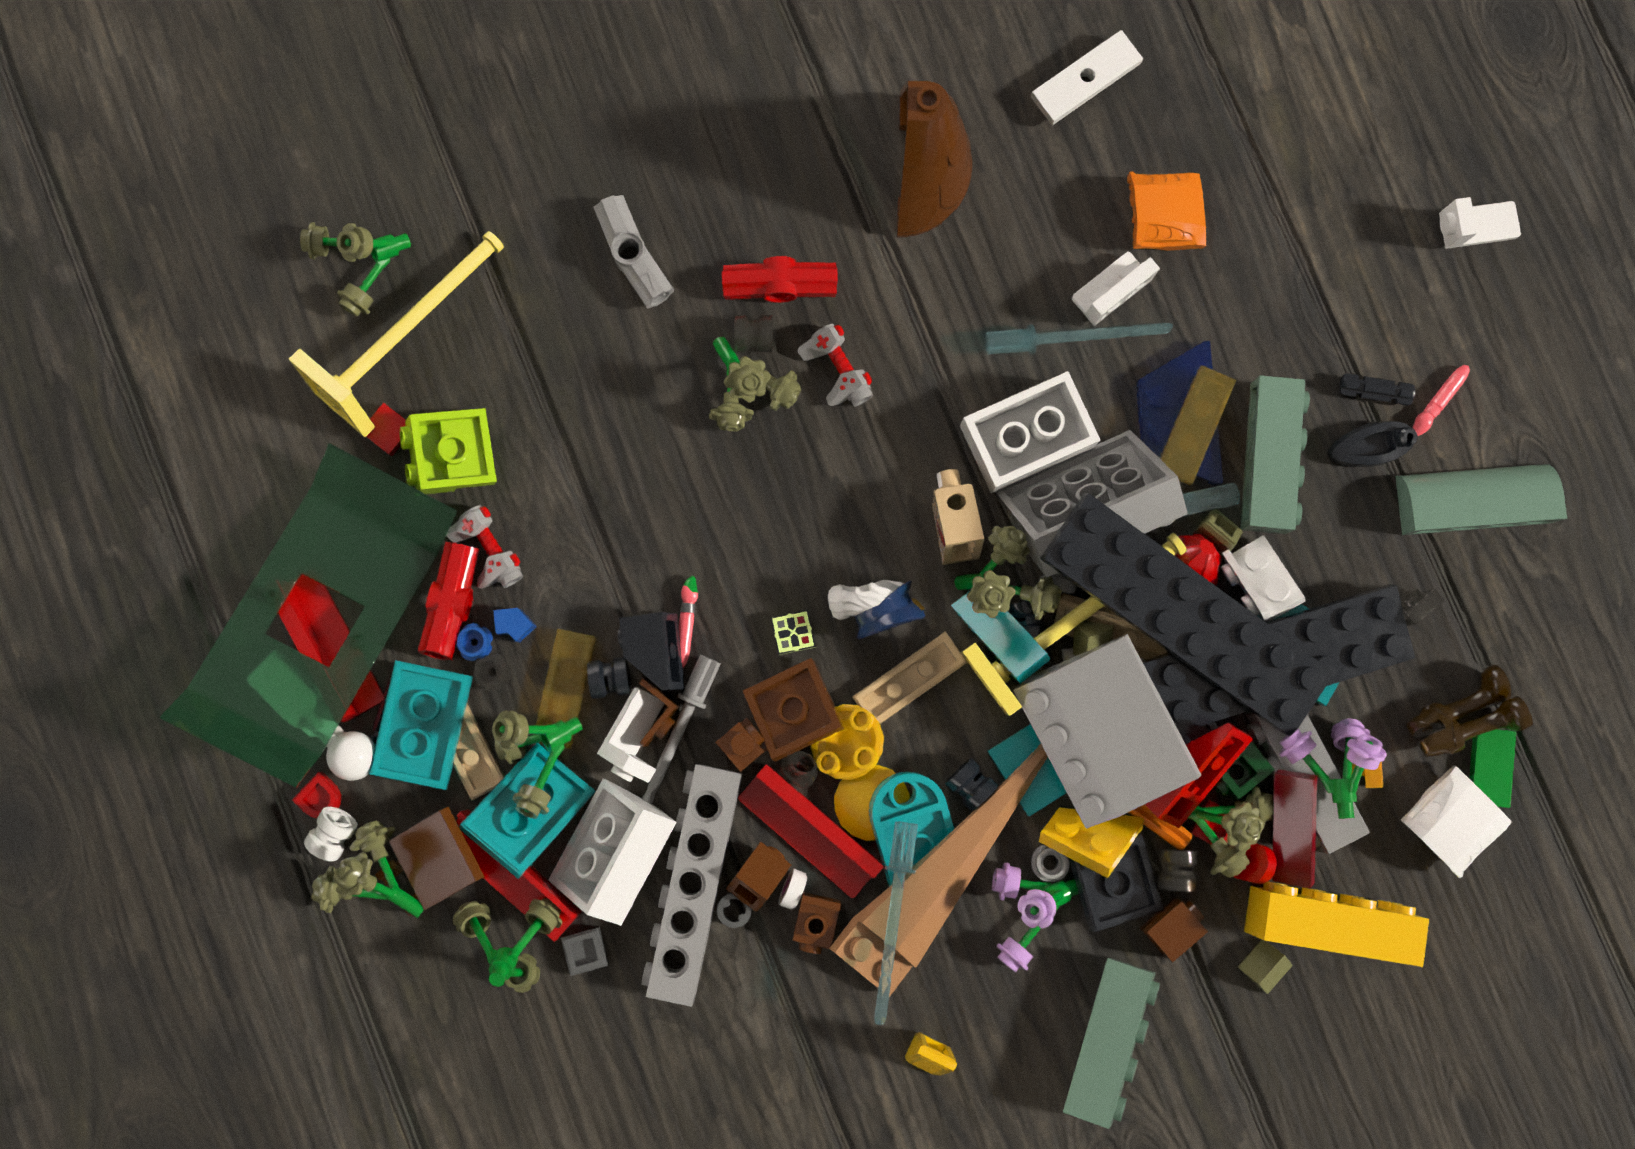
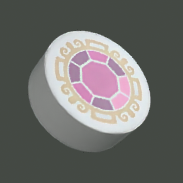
[778,868,807,910]

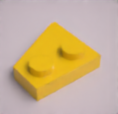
[1039,807,1144,878]

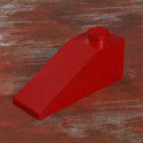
[1145,723,1253,828]

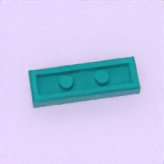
[951,591,1051,684]

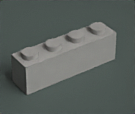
[1246,712,1370,854]

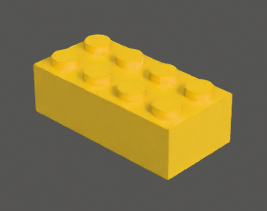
[1244,881,1429,967]

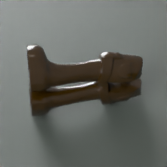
[1406,665,1533,757]

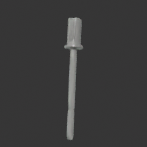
[642,654,721,804]

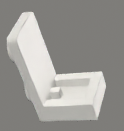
[1439,197,1521,249]
[597,687,664,783]

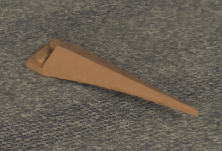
[829,744,1048,997]

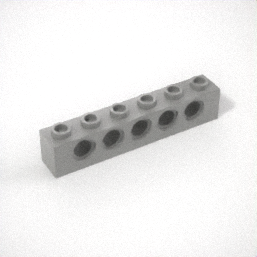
[641,764,743,1007]

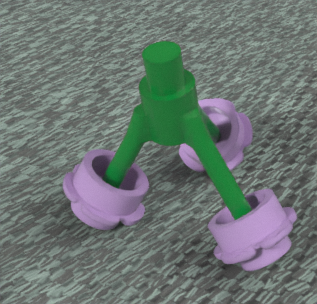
[1279,718,1387,819]
[992,862,1079,973]

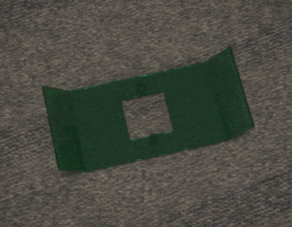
[159,443,457,788]

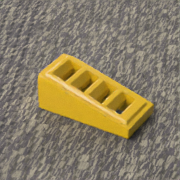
[905,1032,957,1076]

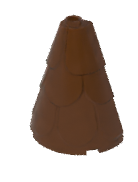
[897,81,972,238]

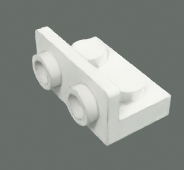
[1072,252,1160,326]
[1221,535,1305,622]

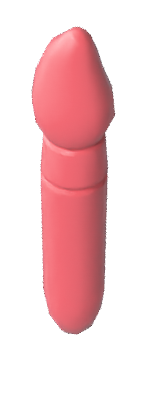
[1412,365,1470,436]

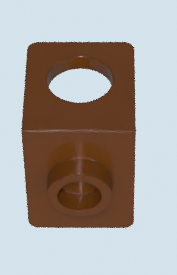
[639,678,679,747]

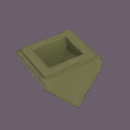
[1192,508,1243,557]
[1073,621,1114,656]
[1237,939,1293,994]

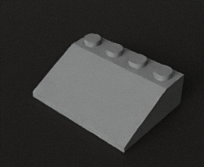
[995,430,1188,578]
[1013,634,1201,829]

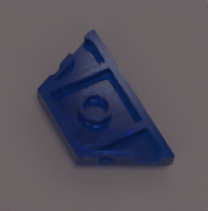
[1136,341,1223,486]

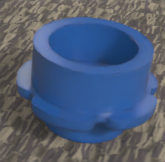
[456,623,493,661]

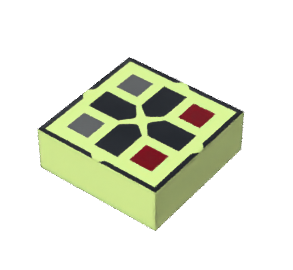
[771,610,816,655]

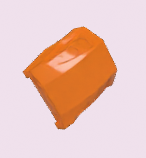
[1127,172,1206,251]

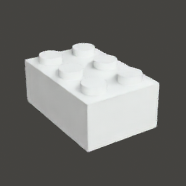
[960,371,1100,493]

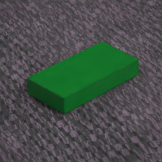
[1469,729,1516,808]

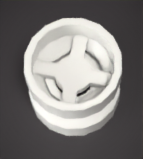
[304,807,358,861]

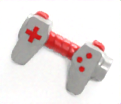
[798,324,873,407]
[446,505,523,589]

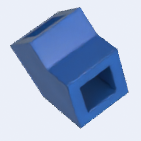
[493,608,537,643]

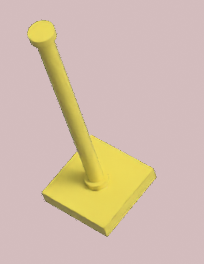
[289,231,504,438]
[961,533,1187,716]

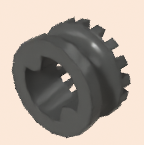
[717,893,752,928]

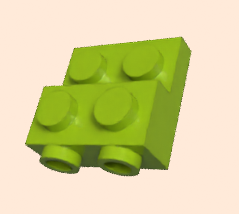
[400,408,497,495]

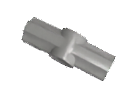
[593,195,674,309]

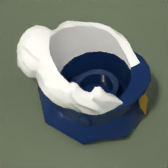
[828,580,926,639]

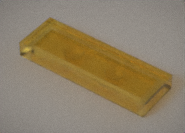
[1160,365,1236,485]
[534,629,596,749]

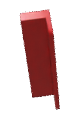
[264,569,386,722]
[738,764,884,898]
[456,809,582,942]

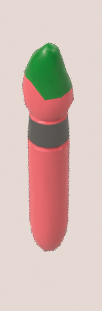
[678,576,698,668]

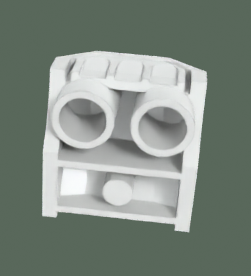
[1401,765,1512,878]

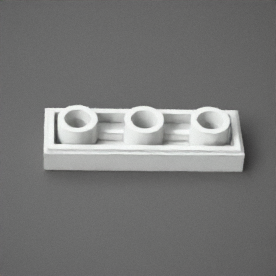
[1030,30,1143,125]

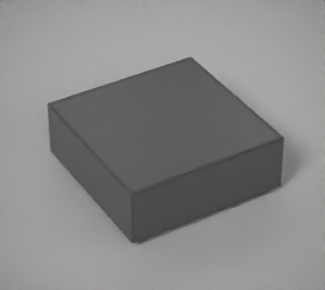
[560,926,609,976]

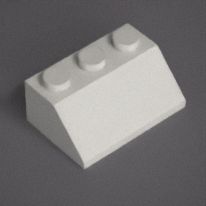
[549,779,676,925]

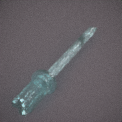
[985,323,1173,355]
[874,821,918,1025]

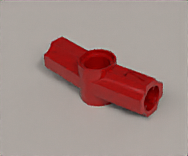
[722,256,838,303]
[418,542,479,661]

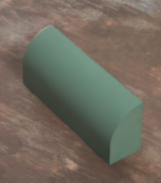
[1395,464,1567,535]

